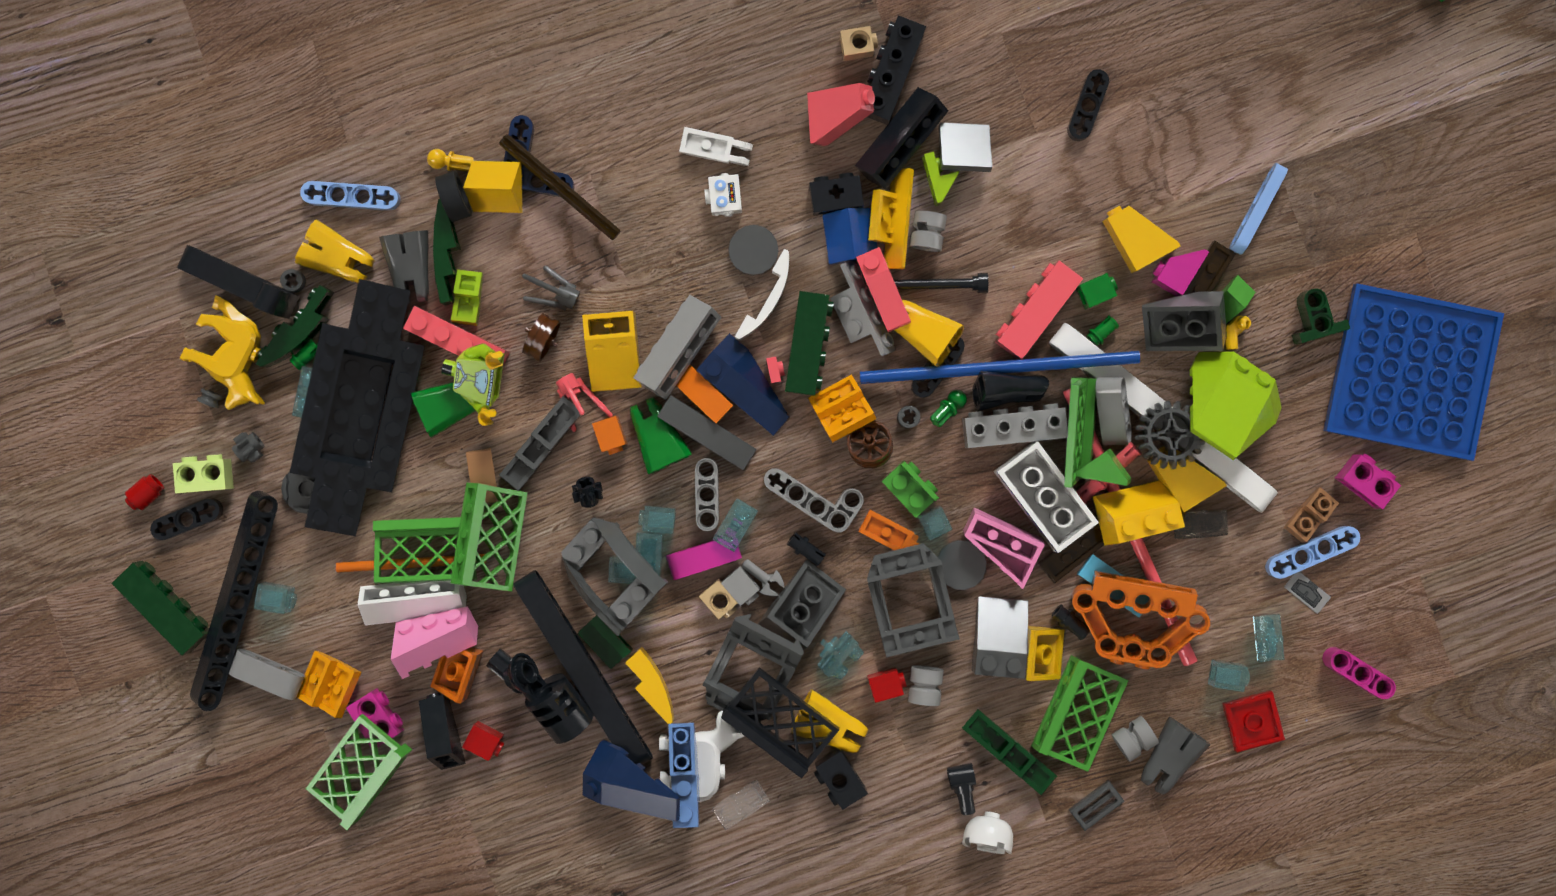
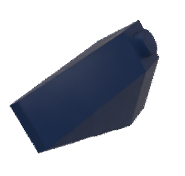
[696,333,789,436]
[582,740,680,822]

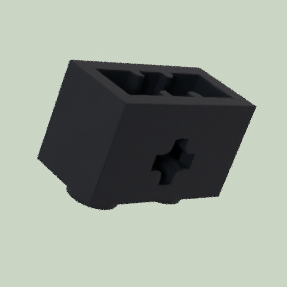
[809,173,864,216]

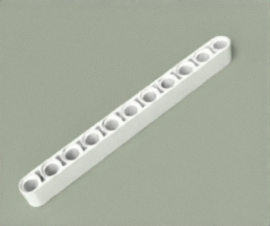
[1049,323,1278,513]

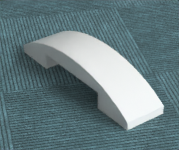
[735,249,789,341]

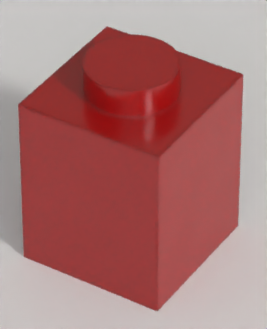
[867,667,907,703]
[462,721,505,761]

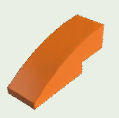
[676,365,734,424]

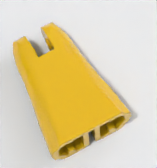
[295,219,375,283]
[894,300,964,367]
[790,689,869,753]

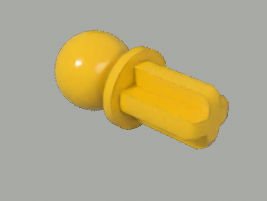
[427,149,474,172]

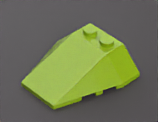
[1190,352,1282,460]

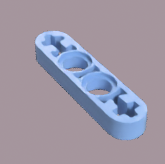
[1229,163,1288,255]
[300,181,401,211]
[1265,526,1360,579]

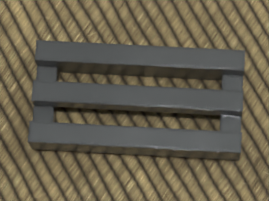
[1068,780,1125,831]

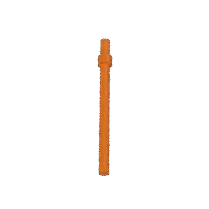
[336,554,487,573]

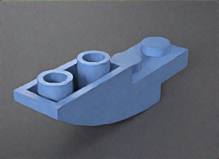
[668,723,700,828]

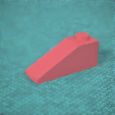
[856,247,911,332]

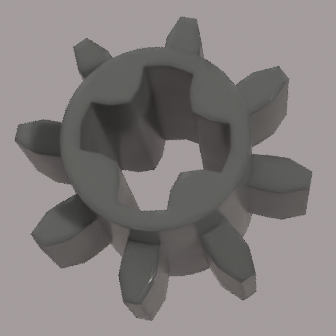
[232,432,265,463]

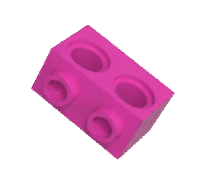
[1335,454,1401,509]
[346,688,404,747]

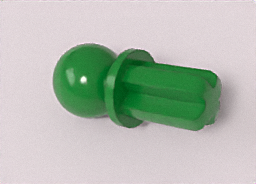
[930,389,967,427]

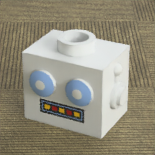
[704,173,742,217]

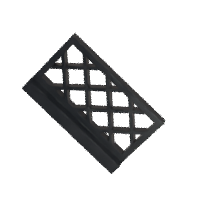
[721,667,839,779]

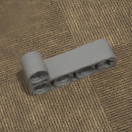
[764,468,864,532]

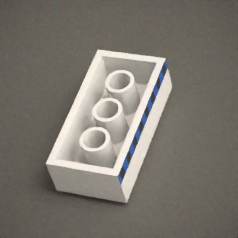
[993,441,1099,553]

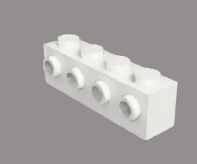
[358,581,467,625]

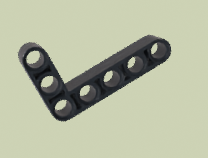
[177,245,300,319]

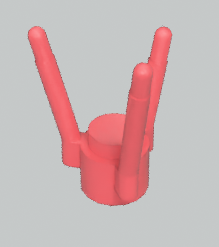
[556,373,613,432]

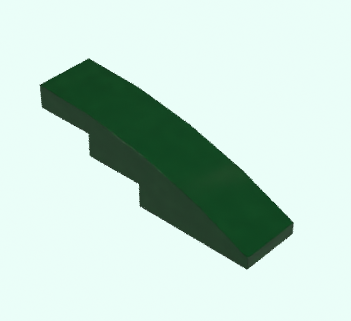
[433,199,461,305]
[962,709,1058,795]

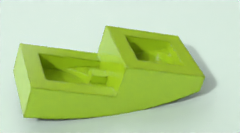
[451,269,483,326]

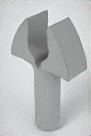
[742,559,784,596]

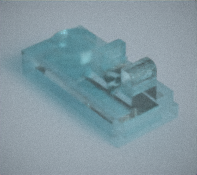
[712,498,758,552]

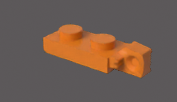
[858,509,920,550]

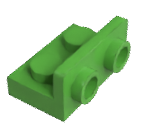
[881,461,939,518]

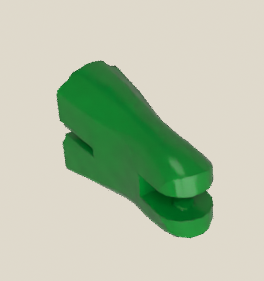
[411,382,476,438]
[630,397,692,475]

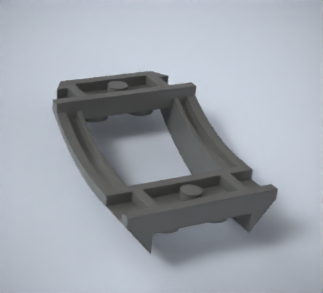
[561,517,668,636]
[867,543,960,658]
[703,614,804,722]

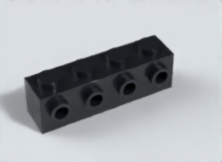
[867,15,926,125]
[855,87,949,190]

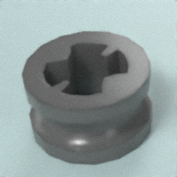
[280,269,306,293]
[197,388,223,408]
[897,406,920,428]

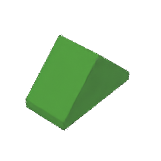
[1222,275,1256,324]
[1076,449,1131,486]

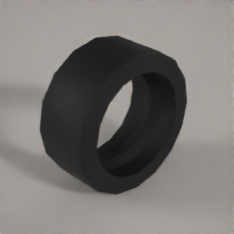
[435,171,472,222]

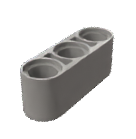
[1096,377,1132,445]
[695,458,719,531]
[229,649,305,700]

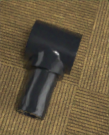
[947,763,976,815]

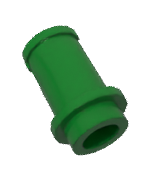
[1086,315,1119,346]
[289,339,317,371]

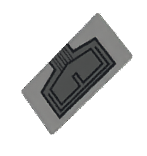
[1284,572,1331,614]

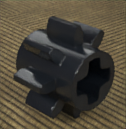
[572,477,603,508]

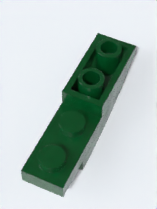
[256,285,334,368]

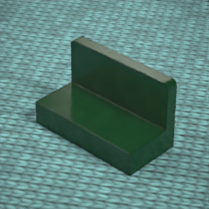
[578,615,633,669]

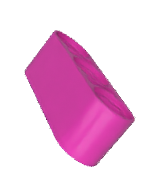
[665,534,742,580]
[1322,647,1396,699]

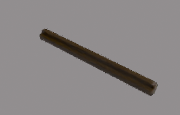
[499,134,621,240]

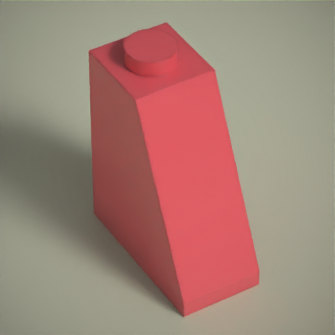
[807,83,875,146]

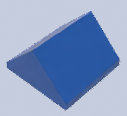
[822,208,877,265]

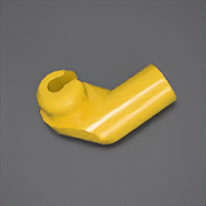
[1225,315,1251,350]

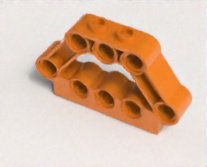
[1072,571,1210,669]

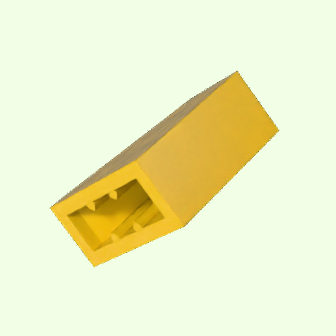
[1102,206,1181,273]
[1147,446,1227,512]

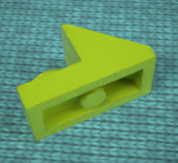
[922,152,960,206]

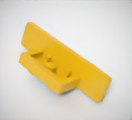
[868,168,914,269]

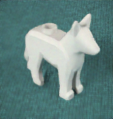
[659,711,744,802]

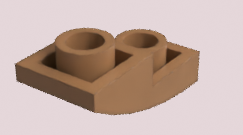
[466,448,498,503]
[1283,487,1339,544]

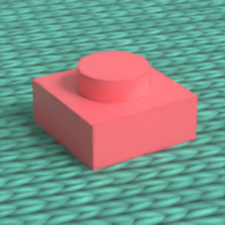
[766,357,785,384]

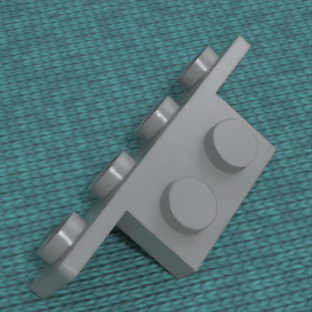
[830,261,895,356]

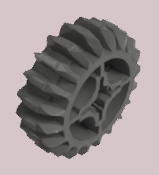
[1135,400,1205,469]

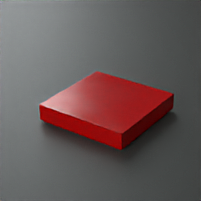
[1222,691,1285,752]

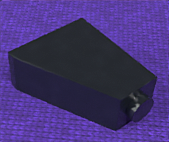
[419,693,466,770]

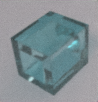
[638,505,676,534]
[917,506,953,541]
[254,582,297,614]
[1208,659,1250,692]

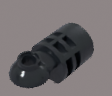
[503,653,594,744]

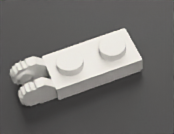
[679,127,753,166]

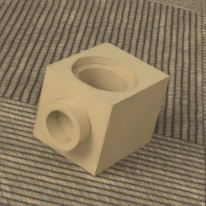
[839,26,878,61]
[699,579,738,620]

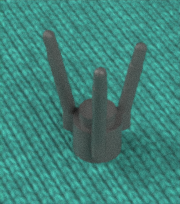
[522,266,580,311]

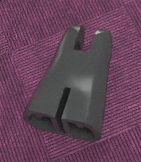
[379,230,429,304]
[1140,717,1210,795]

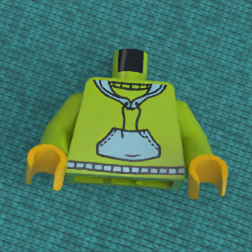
[441,343,505,426]

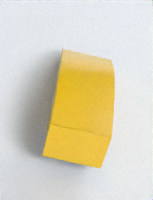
[625,646,674,724]

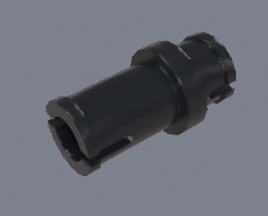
[786,532,826,566]
[1051,604,1090,640]

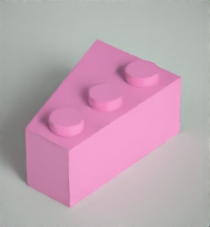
[963,508,1045,589]
[391,606,478,679]

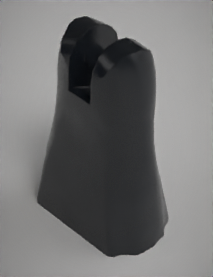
[972,371,1049,412]

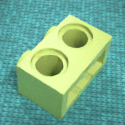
[173,454,234,493]

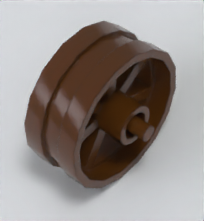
[522,313,561,362]
[847,420,893,468]

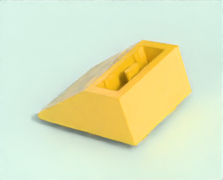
[582,311,642,392]

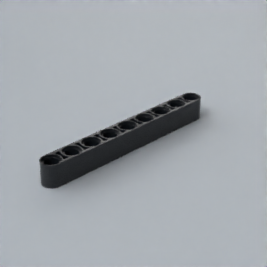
[190,491,278,711]
[513,570,653,765]

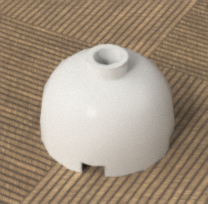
[962,812,1013,854]

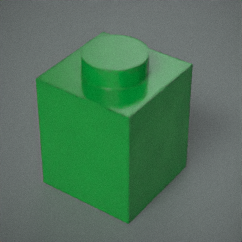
[1076,273,1118,310]

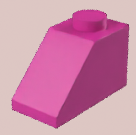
[1152,249,1209,297]

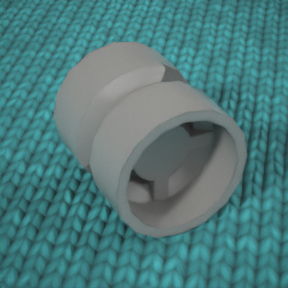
[909,211,947,252]
[908,665,944,706]
[1111,716,1159,762]

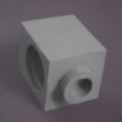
[721,565,760,606]

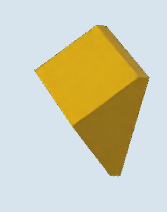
[463,161,523,213]
[1026,626,1065,681]

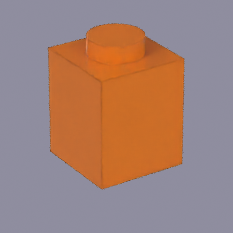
[592,416,628,455]

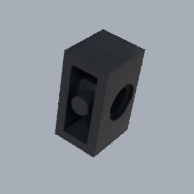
[814,748,868,810]

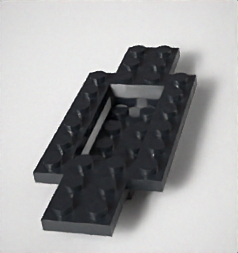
[289,279,425,537]

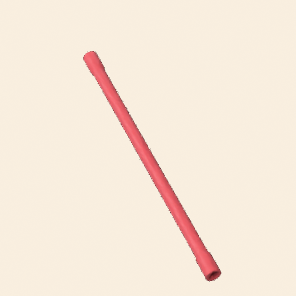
[1063,388,1198,666]

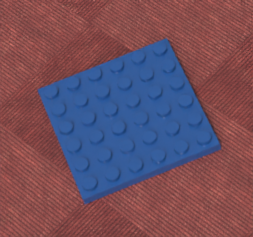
[1323,283,1504,461]

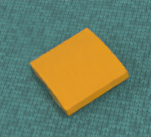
[808,374,877,443]
[297,651,361,718]

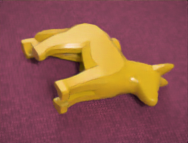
[180,295,265,410]

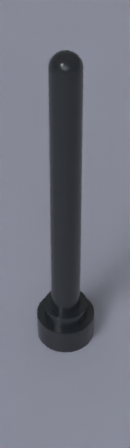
[867,273,989,293]

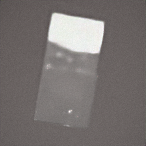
[712,780,770,830]

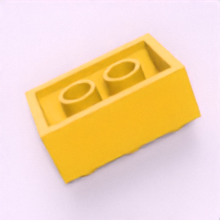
[1093,480,1185,546]

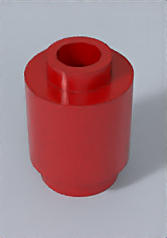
[125,474,165,511]

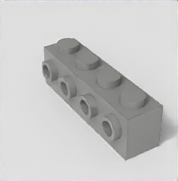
[633,295,721,400]
[962,403,1068,448]

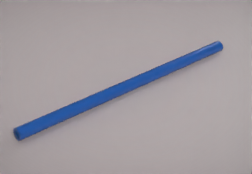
[860,351,1140,384]

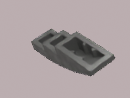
[657,395,756,470]
[499,396,580,491]

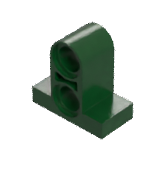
[1292,288,1350,345]

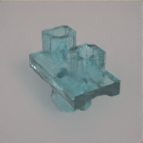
[1253,614,1285,662]
[817,631,864,680]

